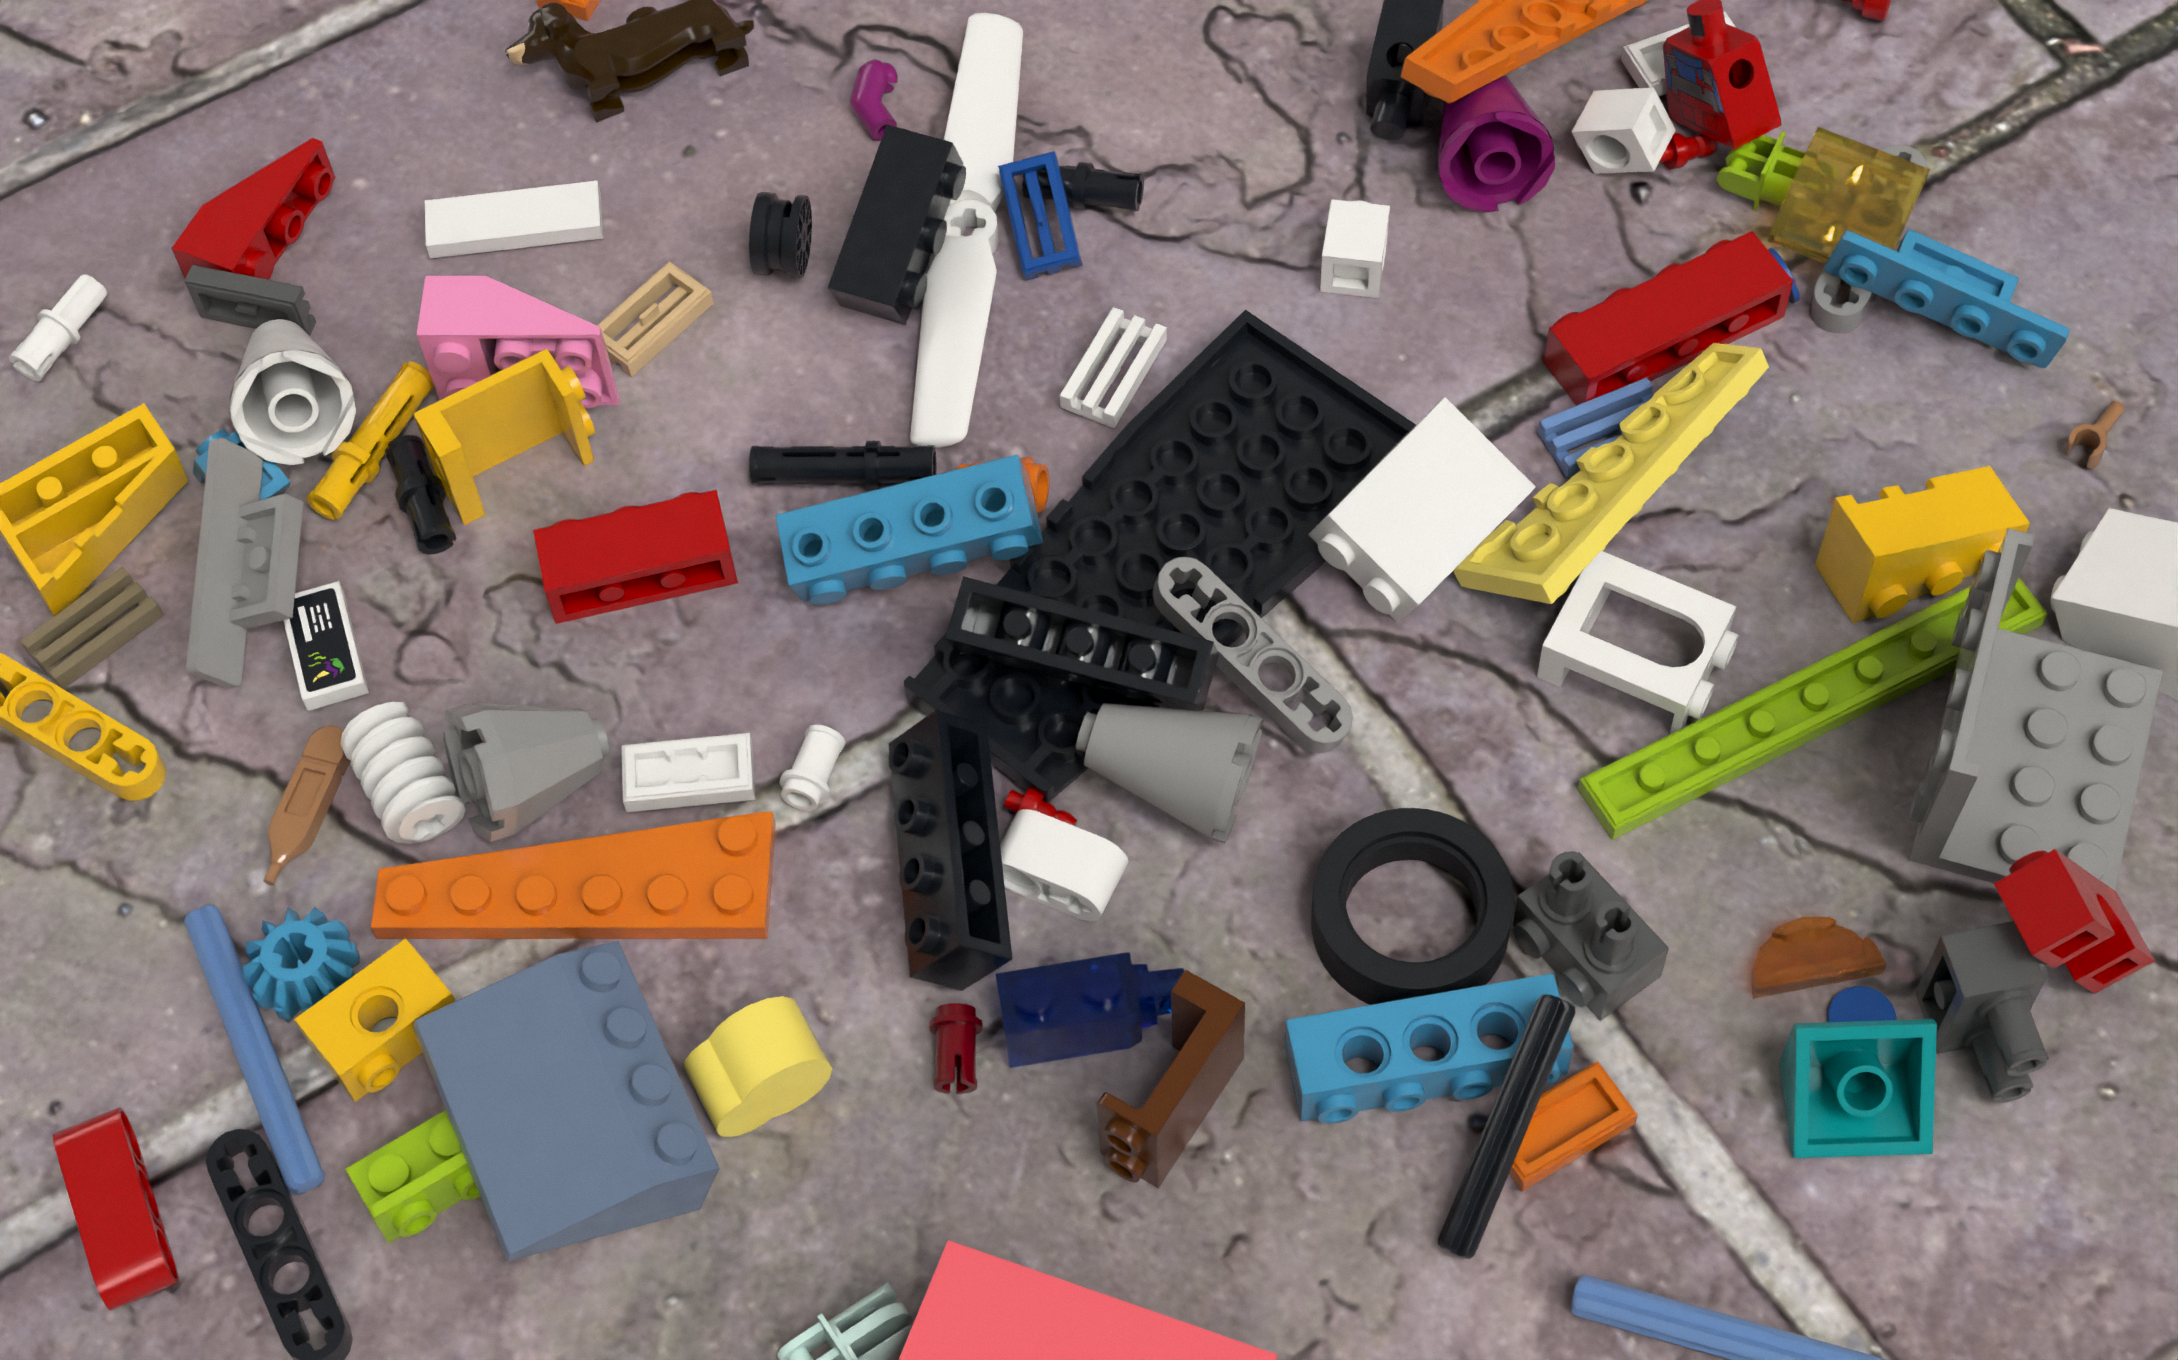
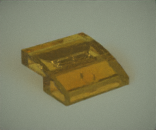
[1767,127,1931,264]

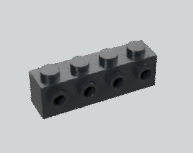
[888,710,1013,991]

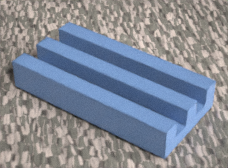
[1538,378,1653,478]

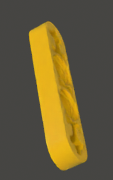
[0,653,166,801]

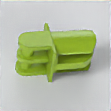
[1716,131,1841,219]

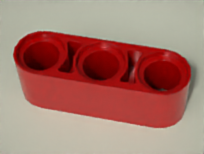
[53,1107,179,1311]

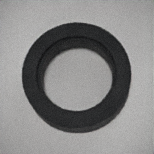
[1311,808,1515,1005]

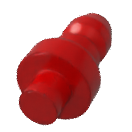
[1659,133,1717,169]
[1003,787,1078,826]

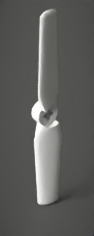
[910,12,1023,448]

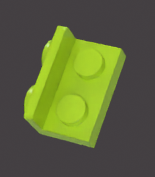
[345,1110,480,1243]

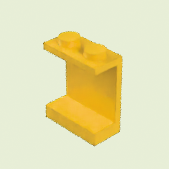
[413,349,596,525]

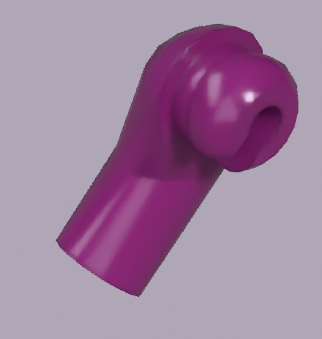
[849,59,898,141]

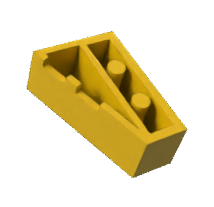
[0,403,189,616]
[1815,466,2030,624]

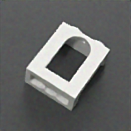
[1537,551,1740,734]

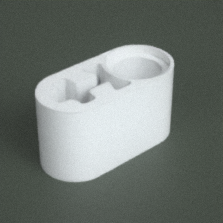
[1000,809,1129,921]

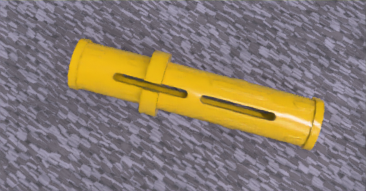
[306,361,435,521]

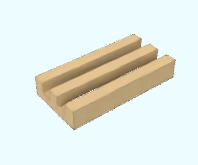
[597,261,714,378]

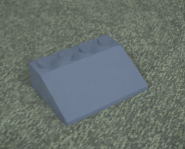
[413,941,720,1262]

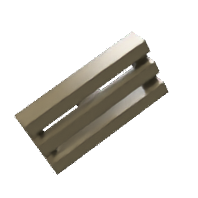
[20,566,164,689]

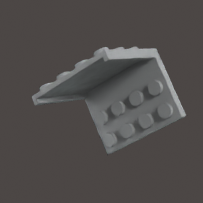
[1909,528,2163,891]

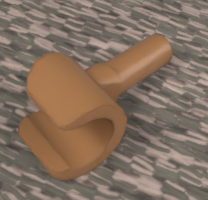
[2064,401,2125,469]

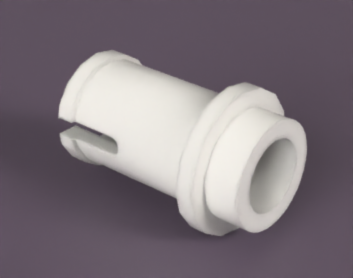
[779,725,846,811]

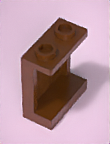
[1096,969,1245,1188]

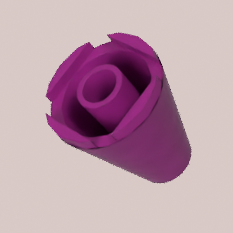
[1437,75,1555,212]

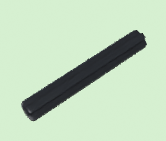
[1438,994,1576,1259]

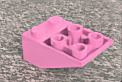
[416,276,620,408]

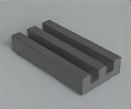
[184,265,316,336]

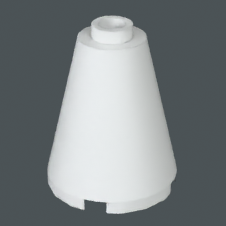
[229,319,356,465]

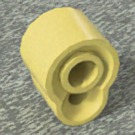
[683,996,833,1137]

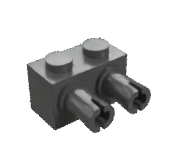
[1513,851,1669,1021]
[1915,921,2049,1103]

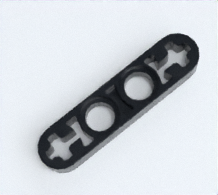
[206,1129,353,1360]

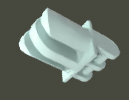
[777,1282,913,1360]

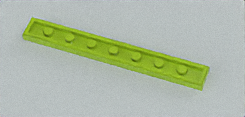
[1578,578,2048,840]

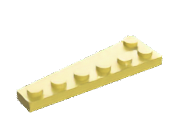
[1453,343,1769,604]

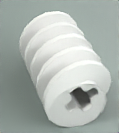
[340,702,466,844]

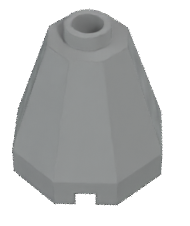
[443,703,609,842]

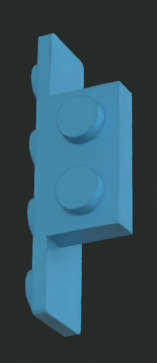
[1824,229,2070,368]

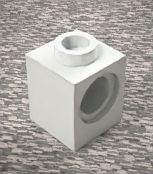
[1572,87,1676,174]
[1320,199,1390,298]

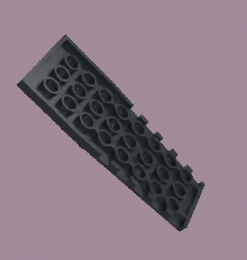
[904,310,1416,803]

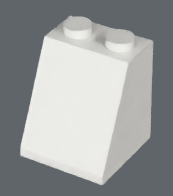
[1308,397,1536,623]
[2050,508,2178,701]

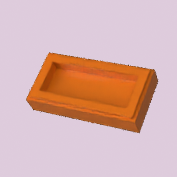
[1509,1061,1638,1192]

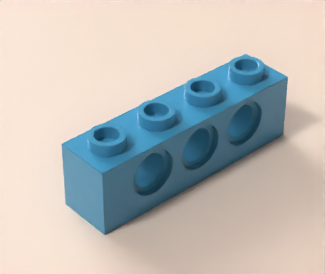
[1284,973,1574,1124]

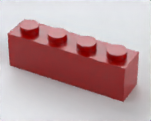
[1544,231,1793,406]

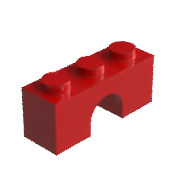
[1993,849,2155,994]

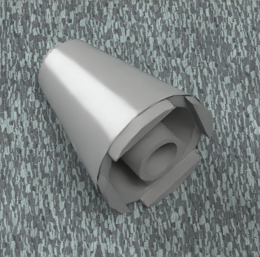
[1076,703,1264,844]

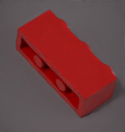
[533,489,738,624]

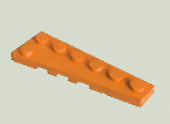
[1400,0,1648,104]
[371,812,776,939]

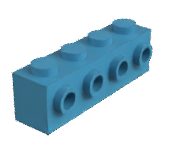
[775,454,1043,605]

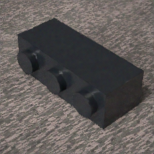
[828,124,966,325]

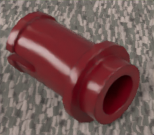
[929,1003,983,1094]

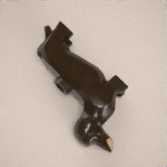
[505,0,754,122]

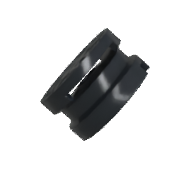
[749,192,812,278]

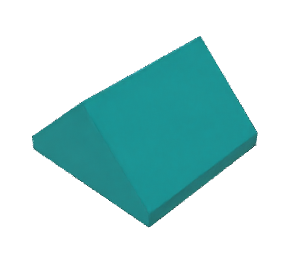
[1779,1019,1937,1158]

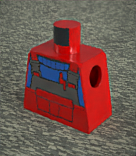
[1663,0,1782,150]

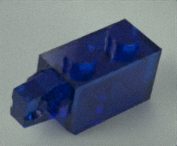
[995,952,1184,1068]

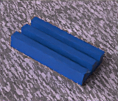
[998,151,1083,280]

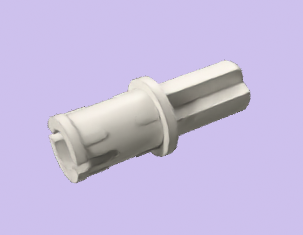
[9,274,107,382]

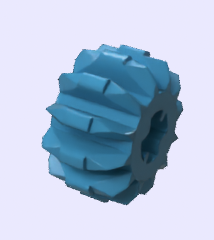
[242,907,360,1023]

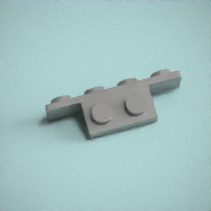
[186,438,303,688]

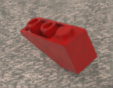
[171,138,335,280]

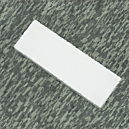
[425,180,603,259]

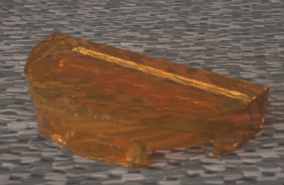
[1751,917,1887,999]

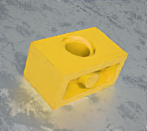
[294,938,455,1102]

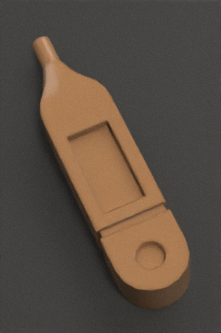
[263,725,351,885]

